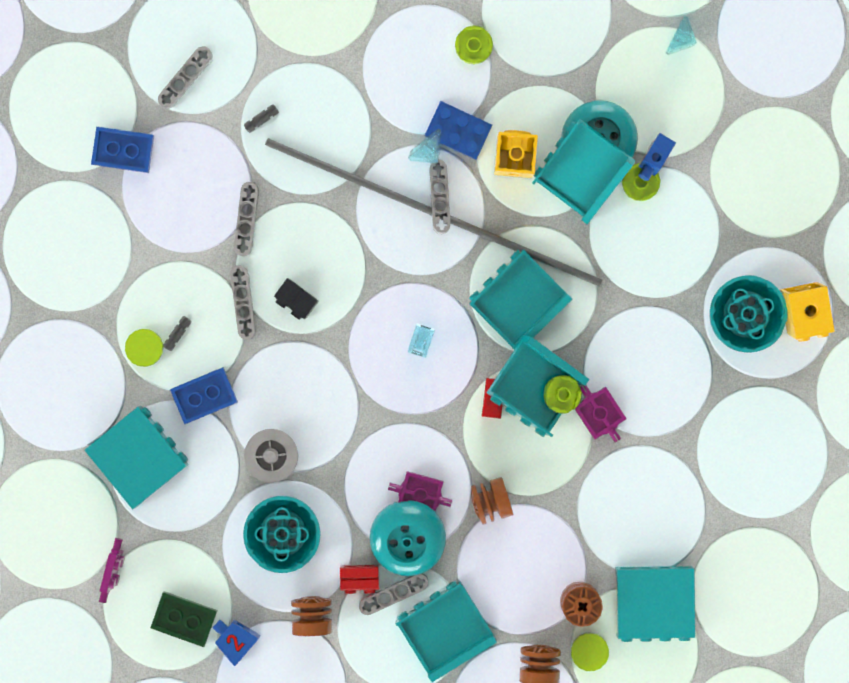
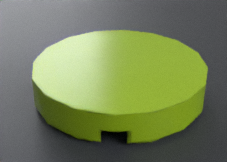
[455,25,493,65]
[622,163,661,201]
[125,329,164,367]
[544,375,582,414]
[571,633,609,671]

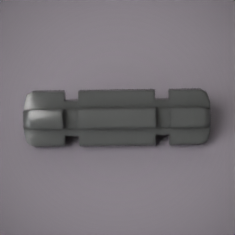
[244,104,279,133]
[163,316,192,351]

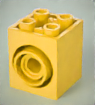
[494,130,538,178]
[780,282,835,342]

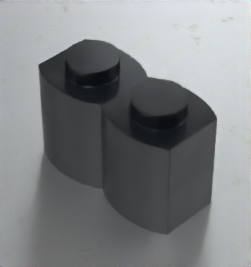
[274,278,319,320]

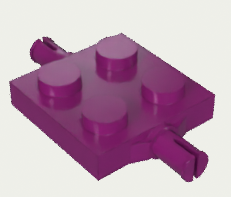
[575,385,627,443]
[388,471,452,511]
[99,538,125,603]

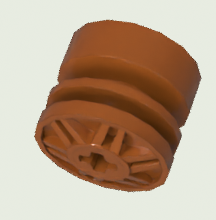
[471,477,514,525]
[560,581,603,627]
[291,596,332,636]
[519,645,561,683]

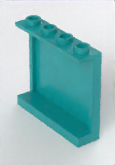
[532,119,636,224]
[469,249,573,350]
[486,335,590,437]
[84,406,189,510]
[615,566,695,642]
[395,581,497,683]

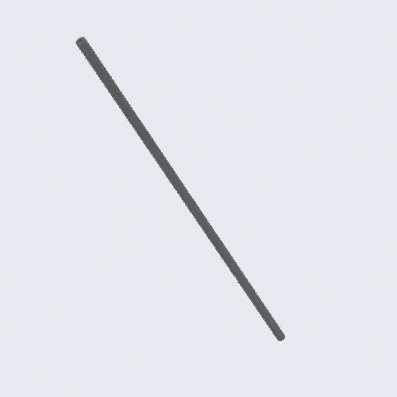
[265,138,602,287]

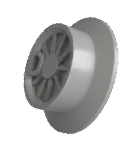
[244,429,298,483]

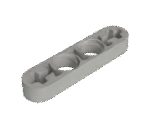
[158,46,213,109]
[429,159,451,235]
[234,182,259,256]
[230,266,256,340]
[359,573,428,615]

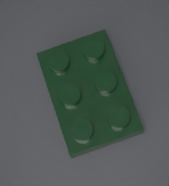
[150,591,218,647]

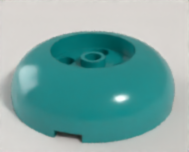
[561,100,638,158]
[709,275,788,353]
[243,496,321,573]
[370,500,446,576]

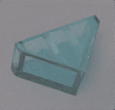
[665,16,697,55]
[408,128,441,163]
[408,324,435,358]

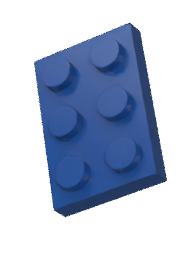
[424,101,493,160]
[91,126,154,173]
[170,367,238,425]

